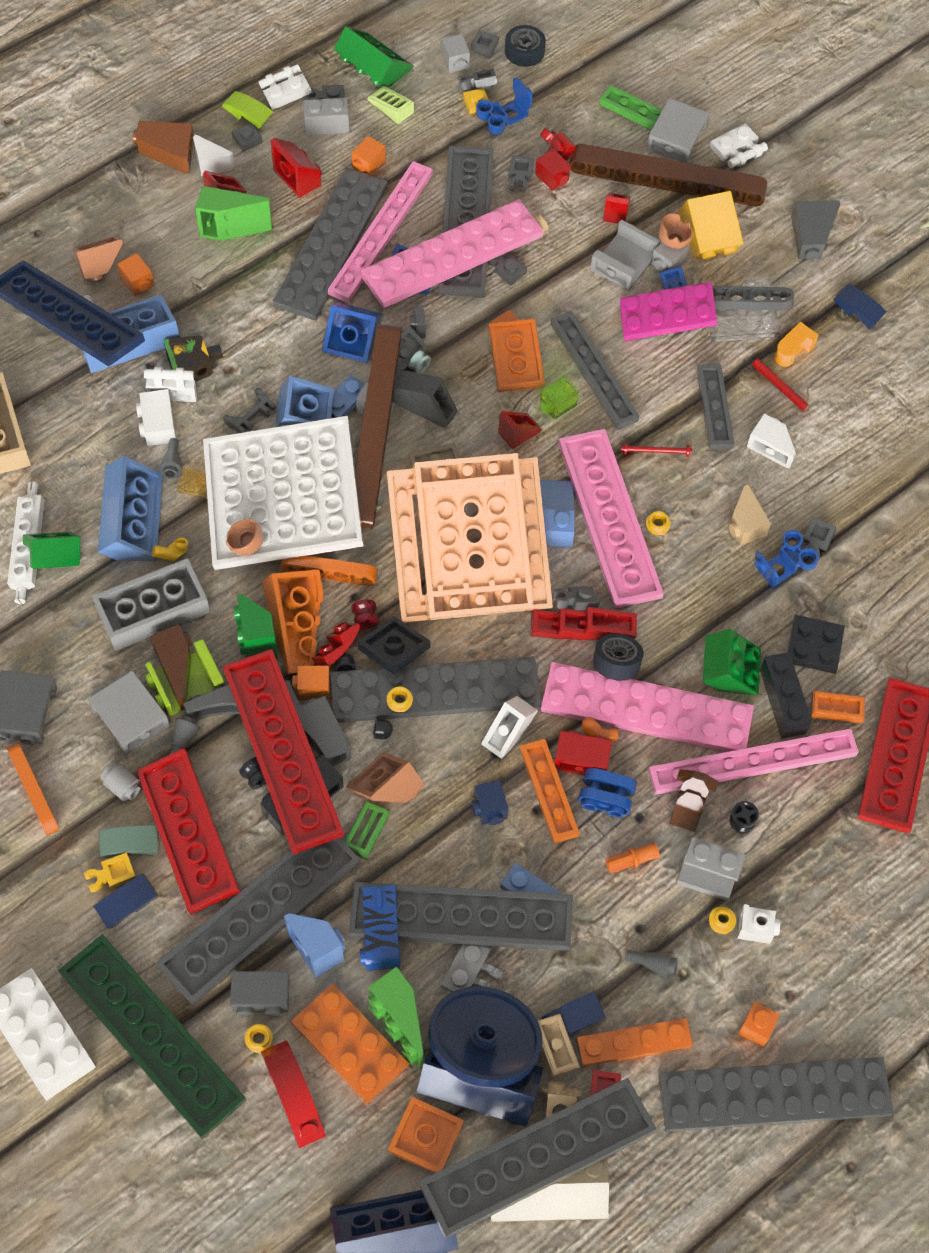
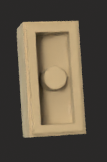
[538,1014,580,1080]

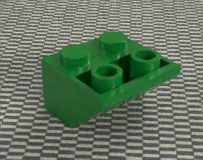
[233,594,278,660]
[702,628,761,695]

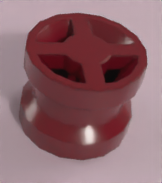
[351,599,379,629]

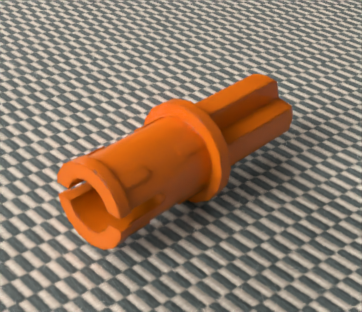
[605,842,660,873]

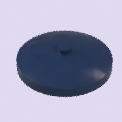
[428,986,542,1087]

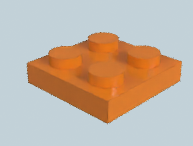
[387,1097,464,1173]

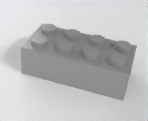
[92,558,210,651]

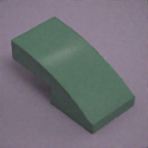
[98,825,158,858]

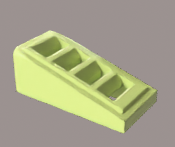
[368,86,414,124]

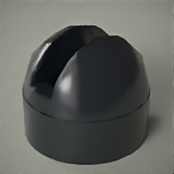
[335,653,356,672]
[373,718,393,740]

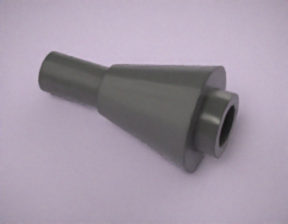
[158,438,183,479]
[170,716,200,754]
[626,950,678,979]

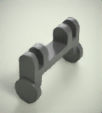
[223,387,276,433]

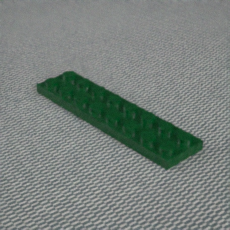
[58,934,247,1139]

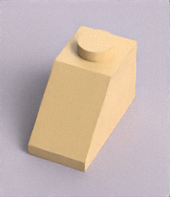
[729,484,771,546]

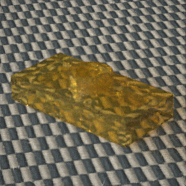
[177,468,207,498]

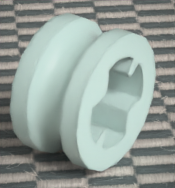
[409,351,431,374]

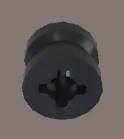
[239,757,266,790]
[729,801,759,834]

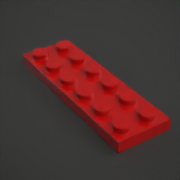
[857,677,929,834]
[137,748,241,915]

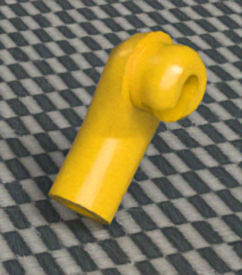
[152,537,189,561]

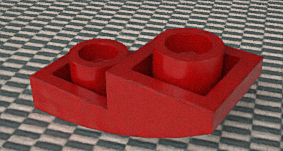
[312,621,360,666]

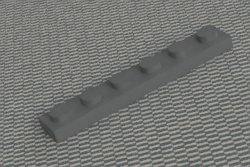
[550,311,639,430]

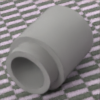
[100,763,141,801]

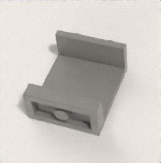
[647,98,710,163]
[590,220,660,291]
[88,671,170,756]
[676,837,745,901]

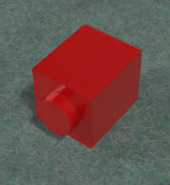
[535,149,571,191]

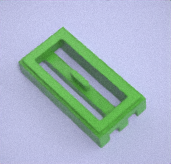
[344,800,390,859]

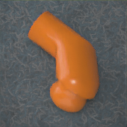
[582,717,618,742]

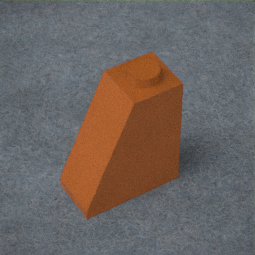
[133,121,194,173]

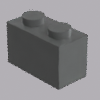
[230,971,290,1016]

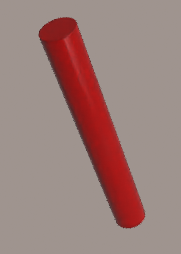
[752,359,809,411]

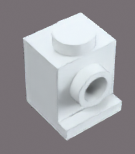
[737,904,780,944]

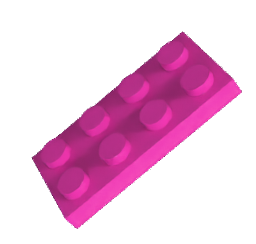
[620,282,718,341]

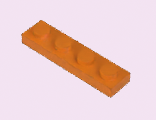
[520,739,580,844]
[576,1018,693,1067]

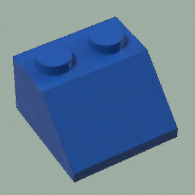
[322,302,383,363]

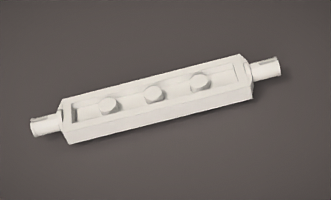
[7,482,45,604]

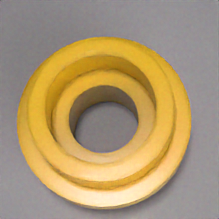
[646,511,671,535]
[387,686,413,712]
[709,906,736,934]
[245,1024,273,1053]

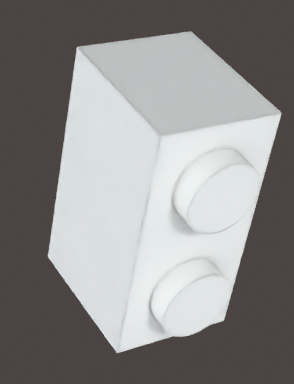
[136,389,176,446]

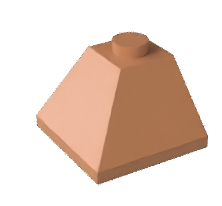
[72,236,123,282]
[345,752,425,803]

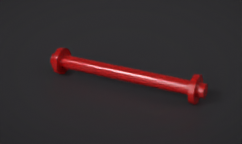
[621,443,692,457]

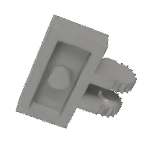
[441,944,503,993]

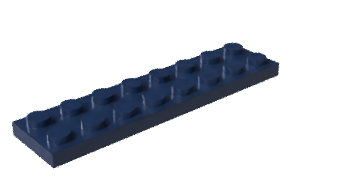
[0,260,145,367]

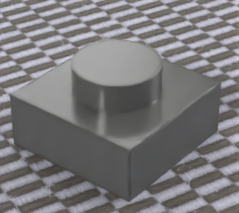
[471,30,499,57]
[232,122,262,151]
[410,305,426,338]

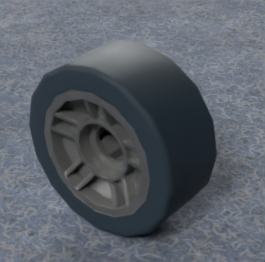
[505,25,546,67]
[593,634,644,681]

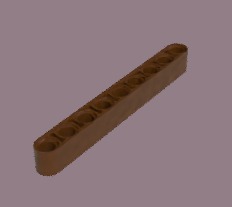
[569,144,767,207]
[355,324,402,529]

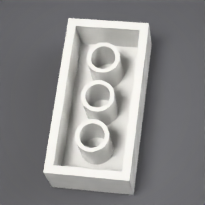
[0,968,96,1101]

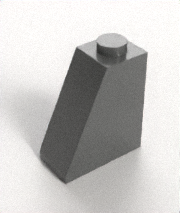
[791,200,840,260]
[393,369,458,428]

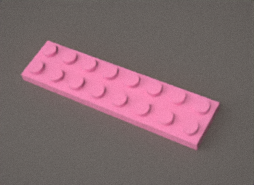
[361,199,543,309]
[558,429,664,609]
[541,662,754,752]

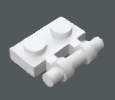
[258,64,312,110]
[709,123,768,168]
[144,367,197,402]

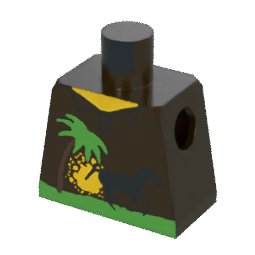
[163,335,223,382]

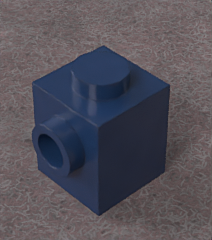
[471,780,508,825]

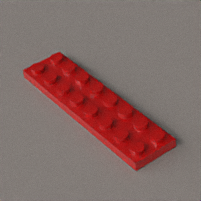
[222,649,344,855]

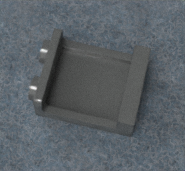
[0,670,57,745]

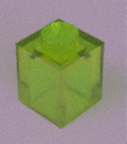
[540,376,579,420]

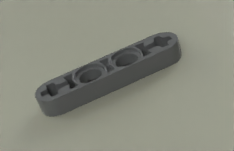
[713,286,794,311]

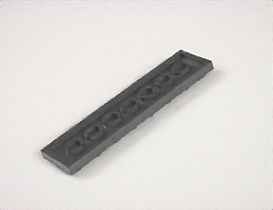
[439,146,494,297]
[273,167,388,321]
[330,656,541,723]
[156,838,360,1007]
[349,882,573,951]
[658,1057,893,1132]
[419,1078,657,1239]

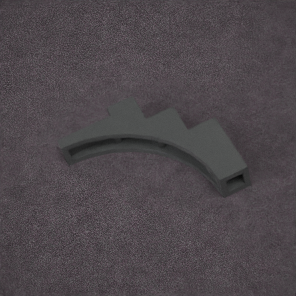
[183,681,351,766]

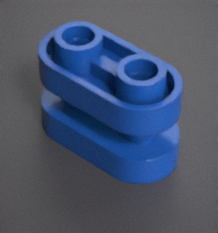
[578,768,637,818]

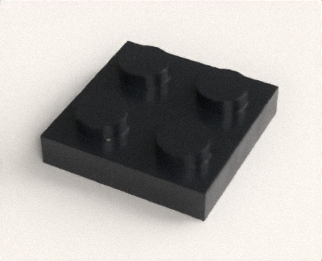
[787,615,845,674]
[358,616,431,674]

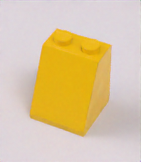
[676,191,744,260]

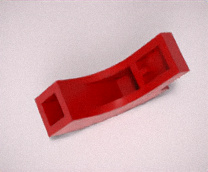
[260,1040,326,1148]

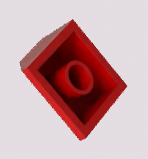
[270,138,322,198]

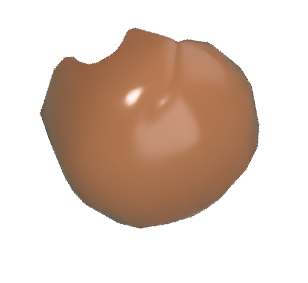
[658,213,693,249]
[226,518,264,556]

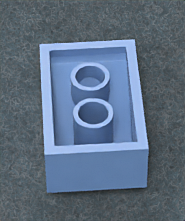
[540,480,574,547]

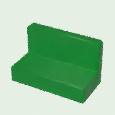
[23,531,80,569]

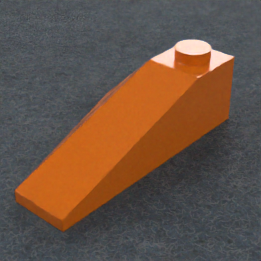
[262,569,324,675]

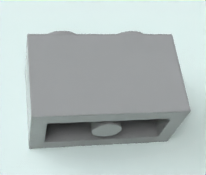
[303,97,349,135]

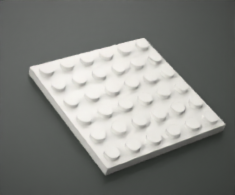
[203,416,364,570]

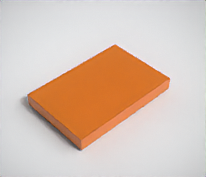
[488,318,545,392]

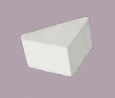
[193,134,235,176]

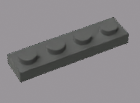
[696,364,735,450]

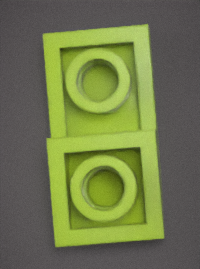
[222,91,273,130]

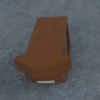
[670,769,719,832]

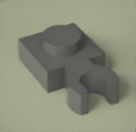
[458,68,497,91]
[307,85,345,100]
[509,155,534,193]
[487,254,527,286]
[802,518,836,561]
[552,586,600,610]

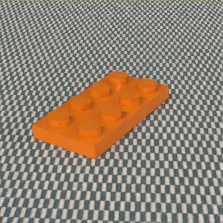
[291,983,409,1105]

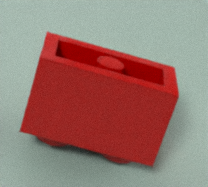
[554,730,612,775]

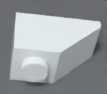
[747,414,796,469]
[481,696,538,759]

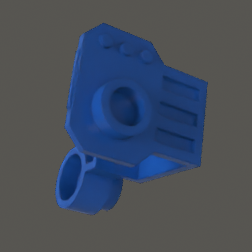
[476,77,533,135]
[754,530,819,588]

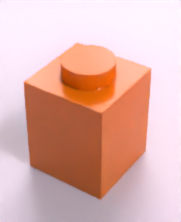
[352,136,386,175]
[117,253,154,296]
[292,666,330,700]
[738,1002,780,1048]

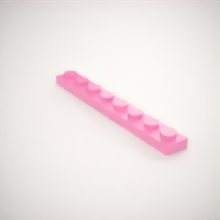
[328,161,433,303]
[648,729,859,795]

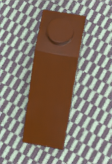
[150,624,193,711]

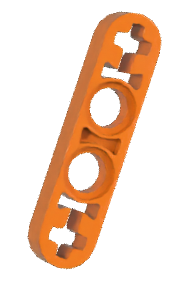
[280,555,378,586]
[6,742,59,836]

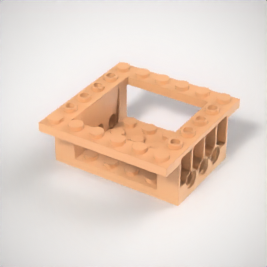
[386,453,553,623]

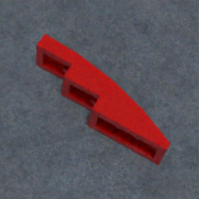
[530,607,637,640]

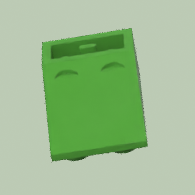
[195,186,273,241]
[368,967,423,1069]

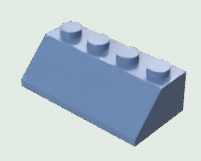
[81,294,180,373]
[98,455,163,561]

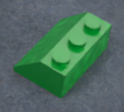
[333,26,414,87]

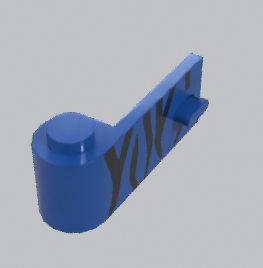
[360,885,400,971]

